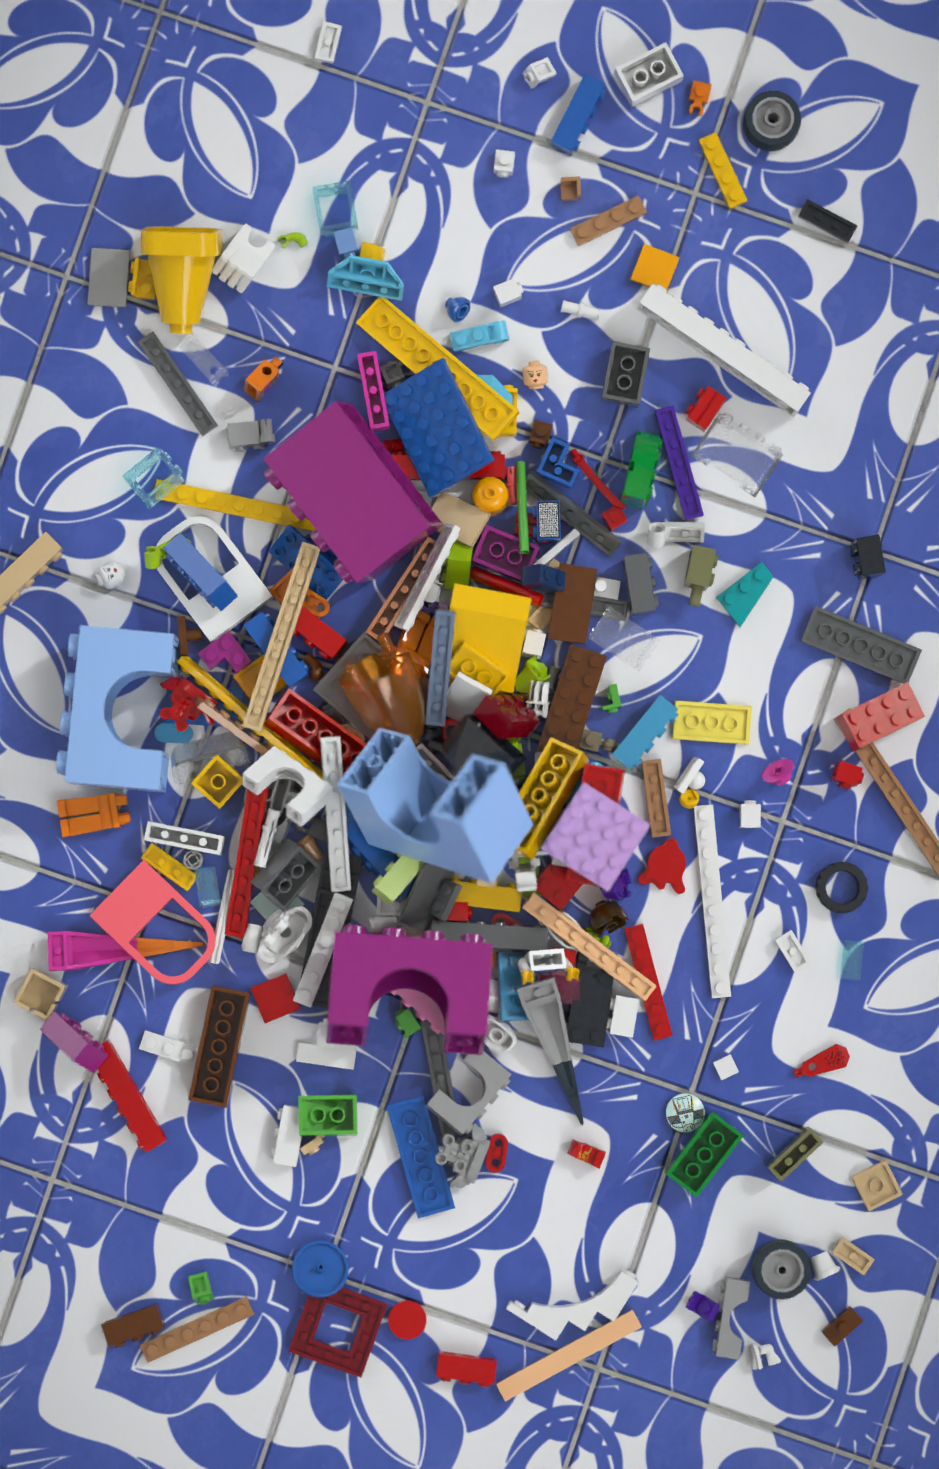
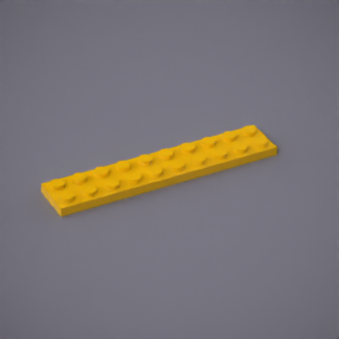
[356,297,520,441]

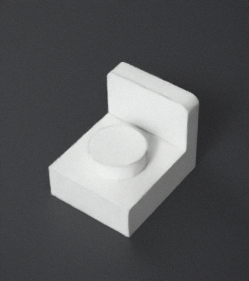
[523,57,557,89]
[493,150,515,178]

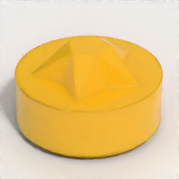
[679,789,699,809]

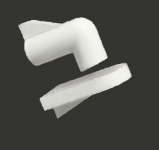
[750,1343,781,1370]

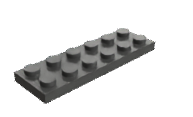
[800,606,922,684]

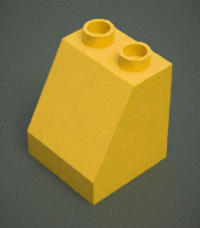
[449,584,532,695]

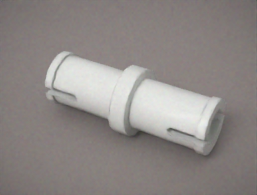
[561,300,601,321]

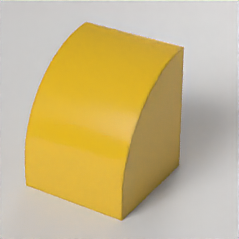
[359,242,385,261]

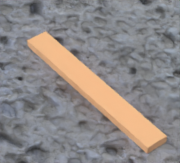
[522,892,656,1001]
[496,1309,642,1401]

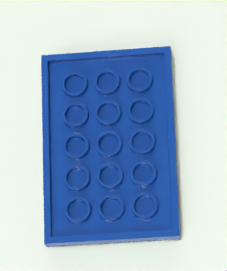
[384,358,495,498]

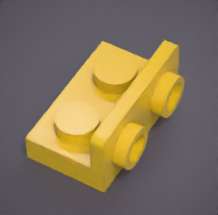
[128,257,156,301]

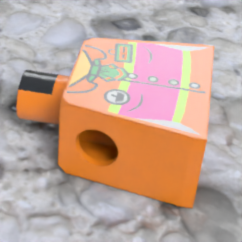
[244,357,283,402]

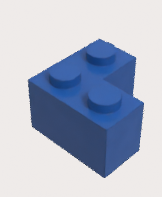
[536,437,579,490]

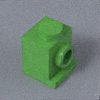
[394,1008,421,1038]

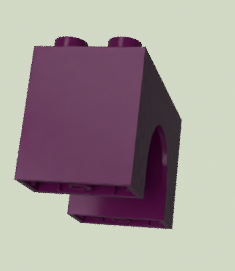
[326,925,493,1055]

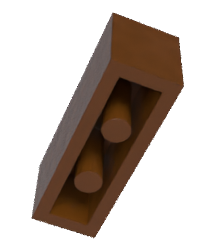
[101,1303,166,1348]

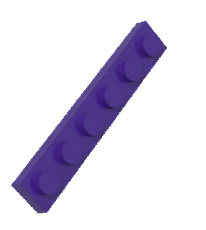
[655,405,704,521]

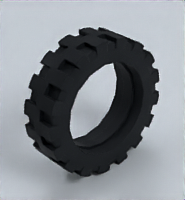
[815,862,868,913]

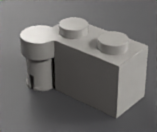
[228,419,276,452]

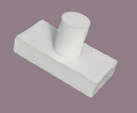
[594,577,621,600]

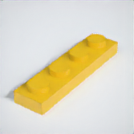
[698,132,748,210]

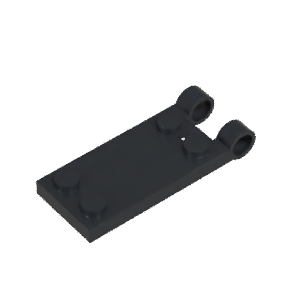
[567,951,617,1048]

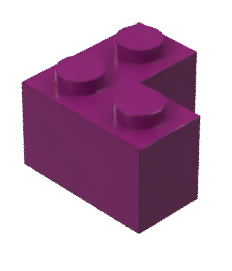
[198,630,252,673]

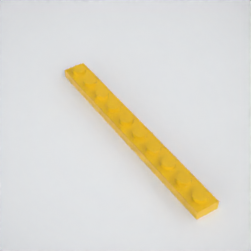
[153,479,316,531]
[177,656,323,780]

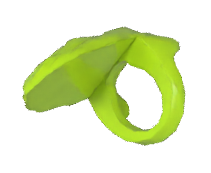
[515,656,550,693]

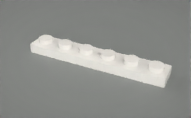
[394,523,461,631]
[293,892,353,1007]

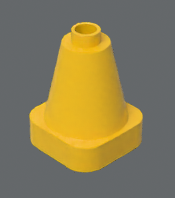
[140,227,222,334]

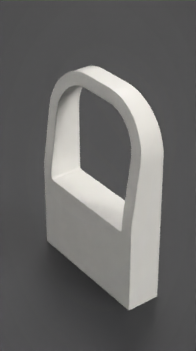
[156,516,273,643]

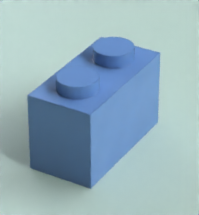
[334,227,359,261]

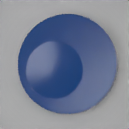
[292,1241,349,1298]

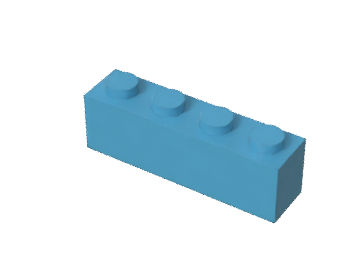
[612,695,679,769]

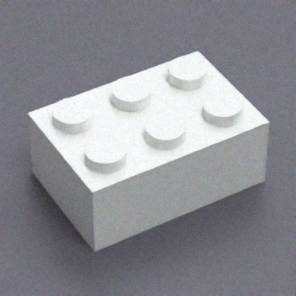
[614,42,684,107]

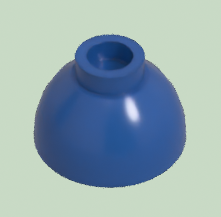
[445,297,471,323]

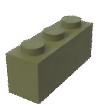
[766,1127,824,1182]

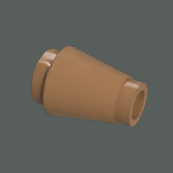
[297,834,324,862]

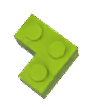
[442,541,473,590]

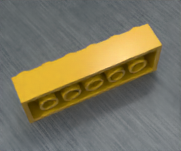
[514,737,589,861]

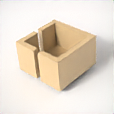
[13,968,68,1020]

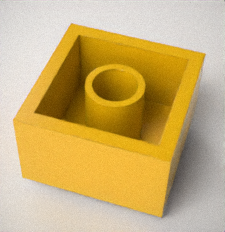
[191,754,243,809]

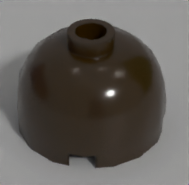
[589,900,629,936]

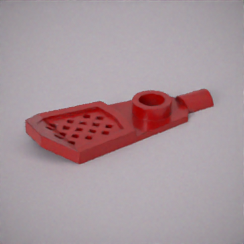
[794,1044,850,1078]

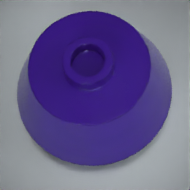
[599,869,632,901]

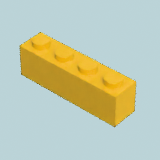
[451,877,522,912]

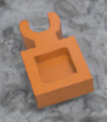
[689,80,712,117]

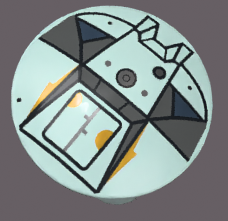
[666,1093,705,1132]

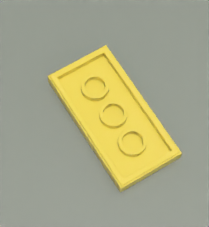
[672,701,752,745]

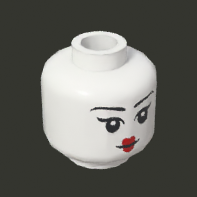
[95,561,125,589]

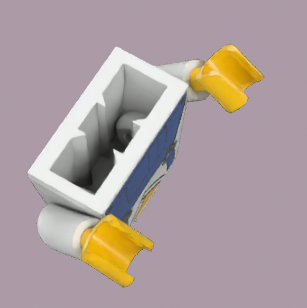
[518,949,579,985]

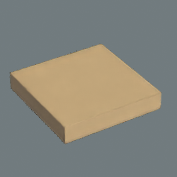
[850,1159,903,1212]

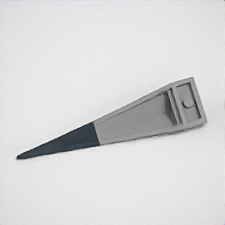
[517,976,584,1125]

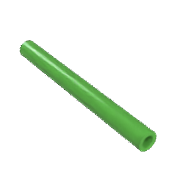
[516,461,529,554]

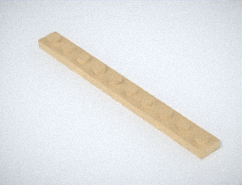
[242,542,321,732]

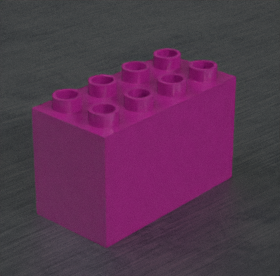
[264,401,444,583]

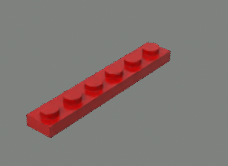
[624,924,673,1041]

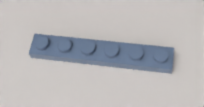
[425,609,456,726]

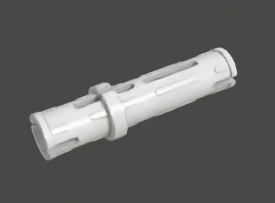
[254,808,281,868]

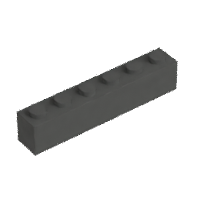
[431,919,548,955]

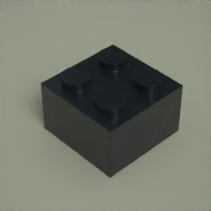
[849,534,886,580]

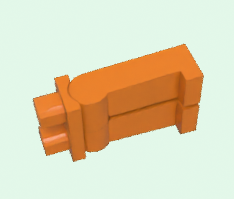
[390,611,435,685]
[57,793,131,838]

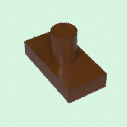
[177,616,202,656]
[821,1306,863,1347]

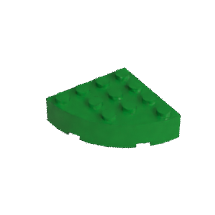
[620,430,663,510]

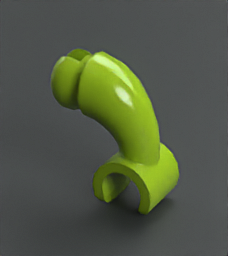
[277,232,308,248]
[584,928,611,949]

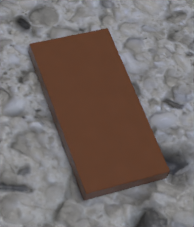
[548,563,598,645]

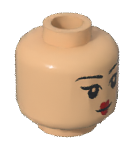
[522,361,548,389]

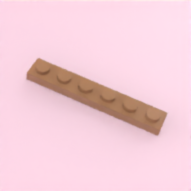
[195,696,272,755]
[140,1296,255,1363]

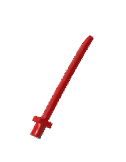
[569,449,626,509]

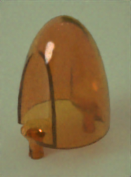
[339,632,426,745]

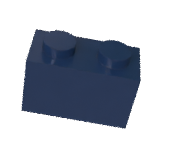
[522,564,565,593]

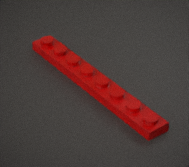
[225,788,269,938]

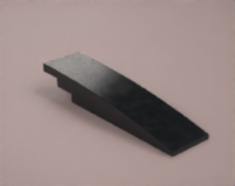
[300,849,362,1008]

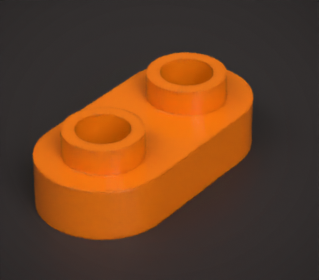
[303,588,330,617]

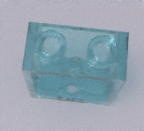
[312,180,358,237]
[122,447,185,509]

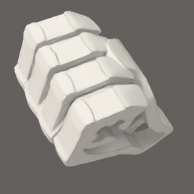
[212,224,275,293]

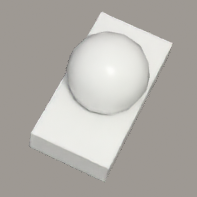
[673,757,705,794]

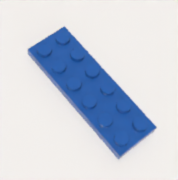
[387,1095,455,1219]

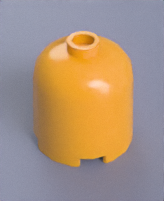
[471,477,509,516]

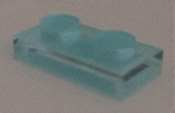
[194,866,221,908]
[840,940,864,980]

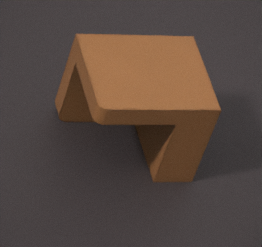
[560,176,581,201]

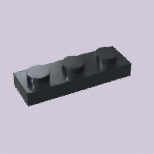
[798,199,858,244]

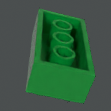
[665,1111,744,1198]

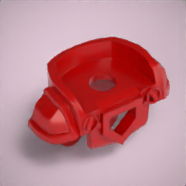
[160,675,218,732]

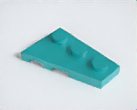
[716,562,773,628]

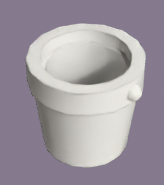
[810,1251,840,1281]

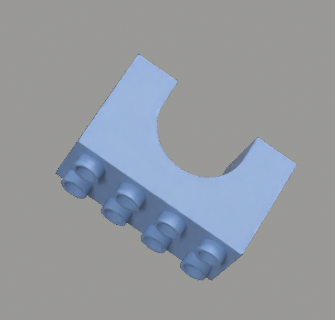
[56,625,180,793]
[337,728,533,884]

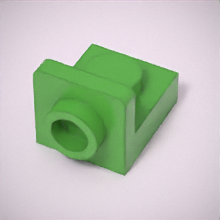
[602,684,621,714]
[188,1271,215,1305]

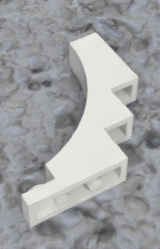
[506,1269,639,1340]

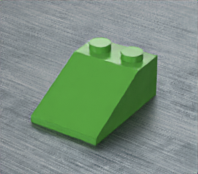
[298,1095,357,1136]

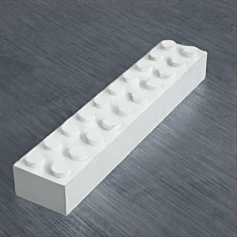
[637,284,811,417]

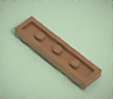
[570,195,647,247]
[641,759,671,838]

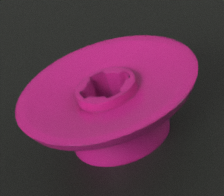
[762,759,794,786]

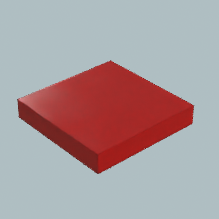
[251,973,301,1023]

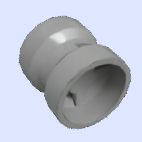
[183,850,204,870]

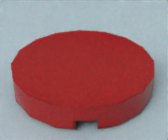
[388,1300,427,1340]

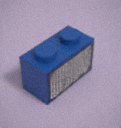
[532,500,561,542]

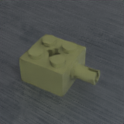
[683,545,719,607]

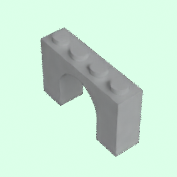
[425,1051,512,1136]

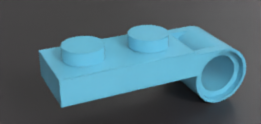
[450,321,510,352]

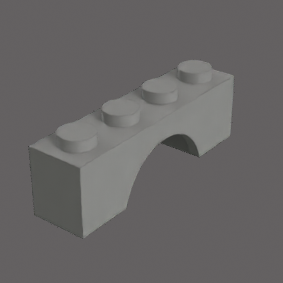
[712,1277,750,1360]

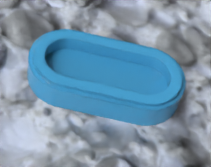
[154,723,193,743]

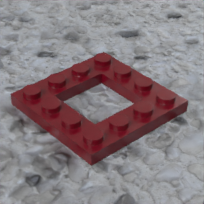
[288,1287,388,1378]

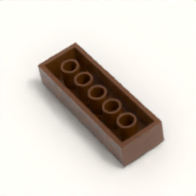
[536,644,607,752]
[188,985,251,1108]

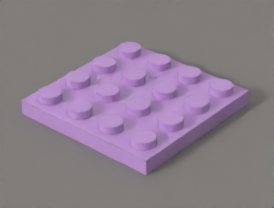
[542,783,650,891]

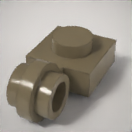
[579,729,617,752]

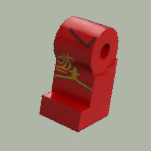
[567,1139,606,1169]

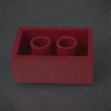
[473,694,540,739]

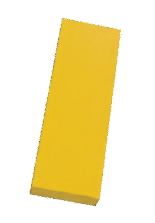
[141,843,199,892]

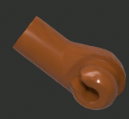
[303,653,323,682]

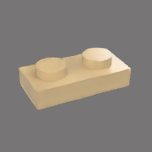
[831,1237,875,1275]

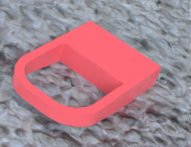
[89,860,216,985]

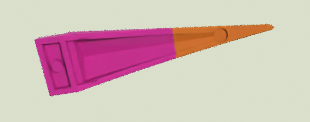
[48,931,205,972]

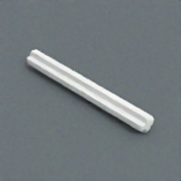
[209,869,235,964]

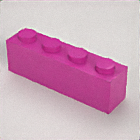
[357,351,390,432]

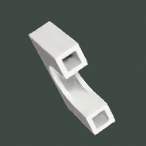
[243,746,333,827]

